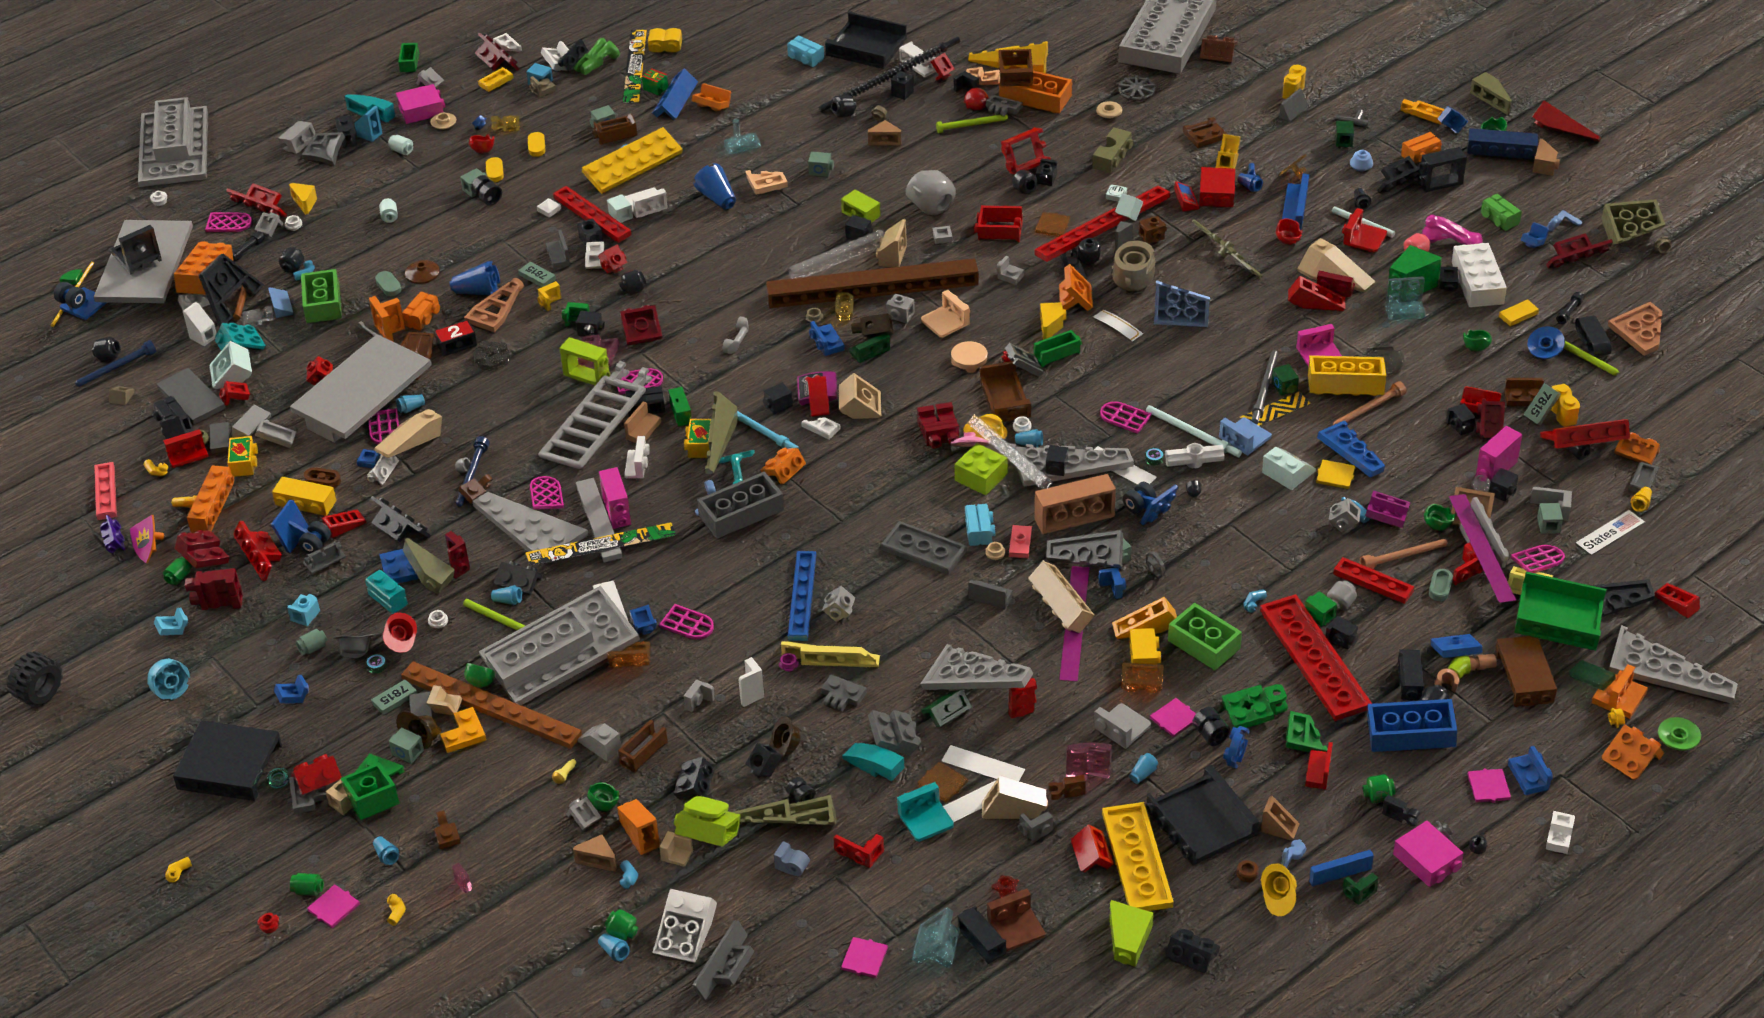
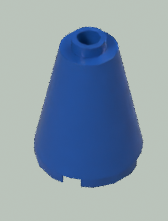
[693,163,736,209]
[450,261,500,296]

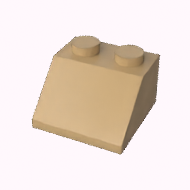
[876,219,907,268]
[839,373,881,419]

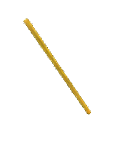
[51,262,94,327]

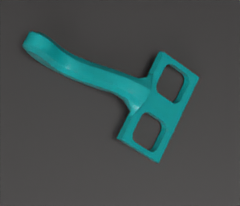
[719,450,755,484]

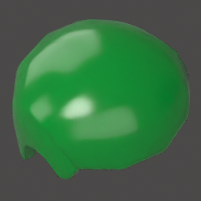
[1481,117,1507,131]
[1463,330,1492,352]
[1424,504,1456,531]
[464,663,495,688]
[587,783,619,812]

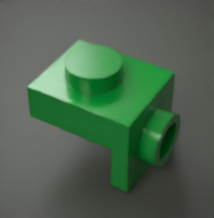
[562,302,590,327]

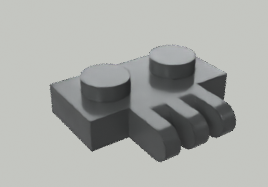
[986,95,1023,116]
[821,675,867,711]
[289,777,328,814]

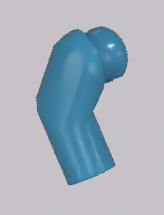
[293,260,315,281]
[1243,590,1267,613]
[620,860,638,889]

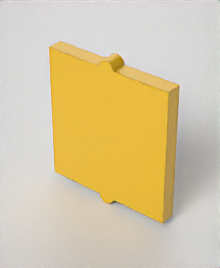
[1316,460,1355,489]

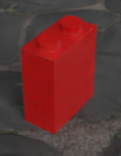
[1199,167,1235,207]

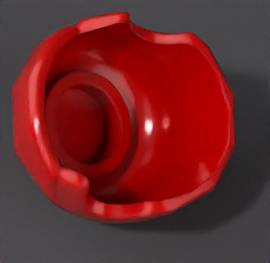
[964,88,989,110]
[469,134,495,153]
[1276,218,1303,245]

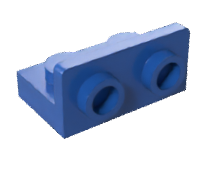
[809,321,845,356]
[1508,746,1553,795]

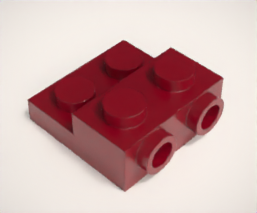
[620,305,663,346]
[174,530,230,568]

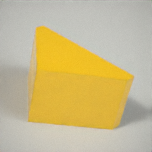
[289,183,317,215]

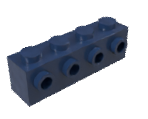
[1467,128,1538,159]

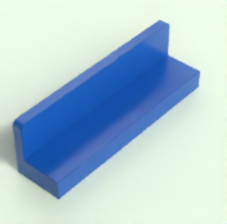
[652,68,698,120]
[1282,174,1309,230]

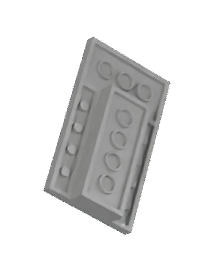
[138,97,208,187]
[94,220,193,303]
[290,334,432,443]
[479,585,640,705]

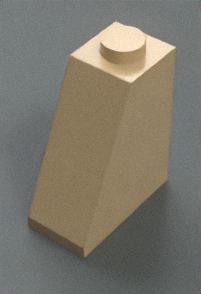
[982,776,1048,819]

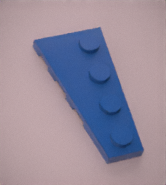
[1317,420,1385,477]

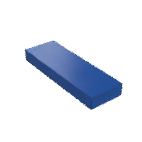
[1309,850,1374,887]

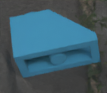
[354,106,382,142]

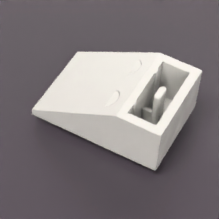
[653,889,717,963]

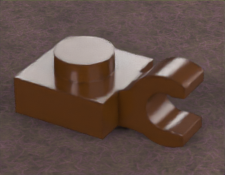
[458,474,493,504]
[1048,775,1086,800]
[434,810,461,849]

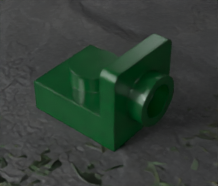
[1343,873,1379,905]

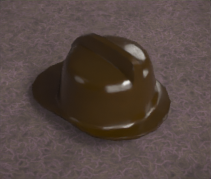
[396,711,442,749]
[769,716,801,759]

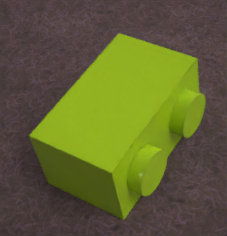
[841,189,881,223]

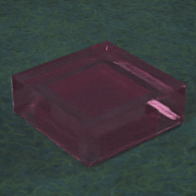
[452,863,472,893]

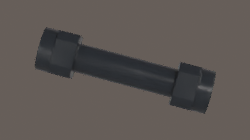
[232,231,265,261]
[1556,292,1584,324]

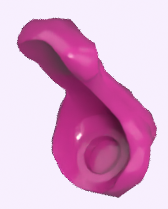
[1421,215,1483,245]

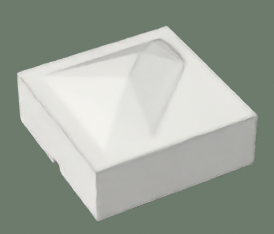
[537,198,561,218]

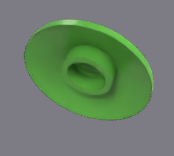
[1658,717,1701,751]

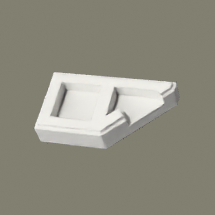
[493,33,522,52]
[801,418,840,439]

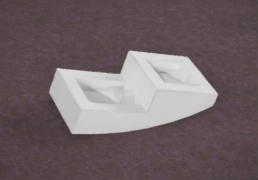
[585,242,604,269]
[1546,811,1575,854]

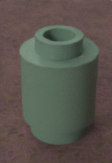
[296,629,327,655]

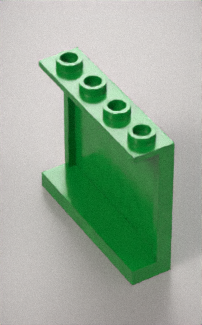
[1514,572,1607,651]

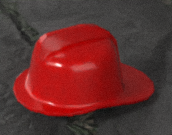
[383,612,417,653]

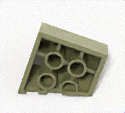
[1601,199,1665,244]

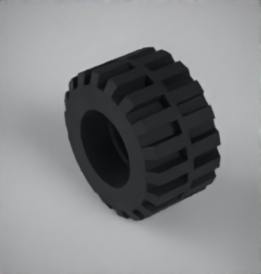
[7,651,63,707]

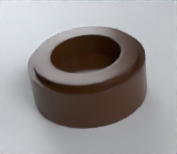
[1236,860,1259,882]

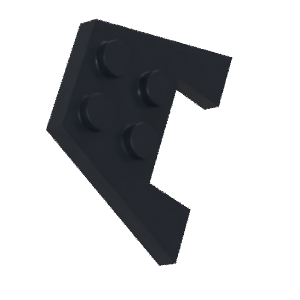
[198,254,265,328]

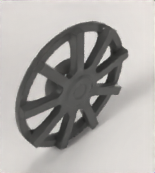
[1118,75,1155,100]

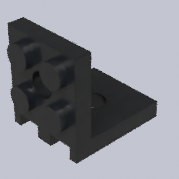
[110,225,162,275]

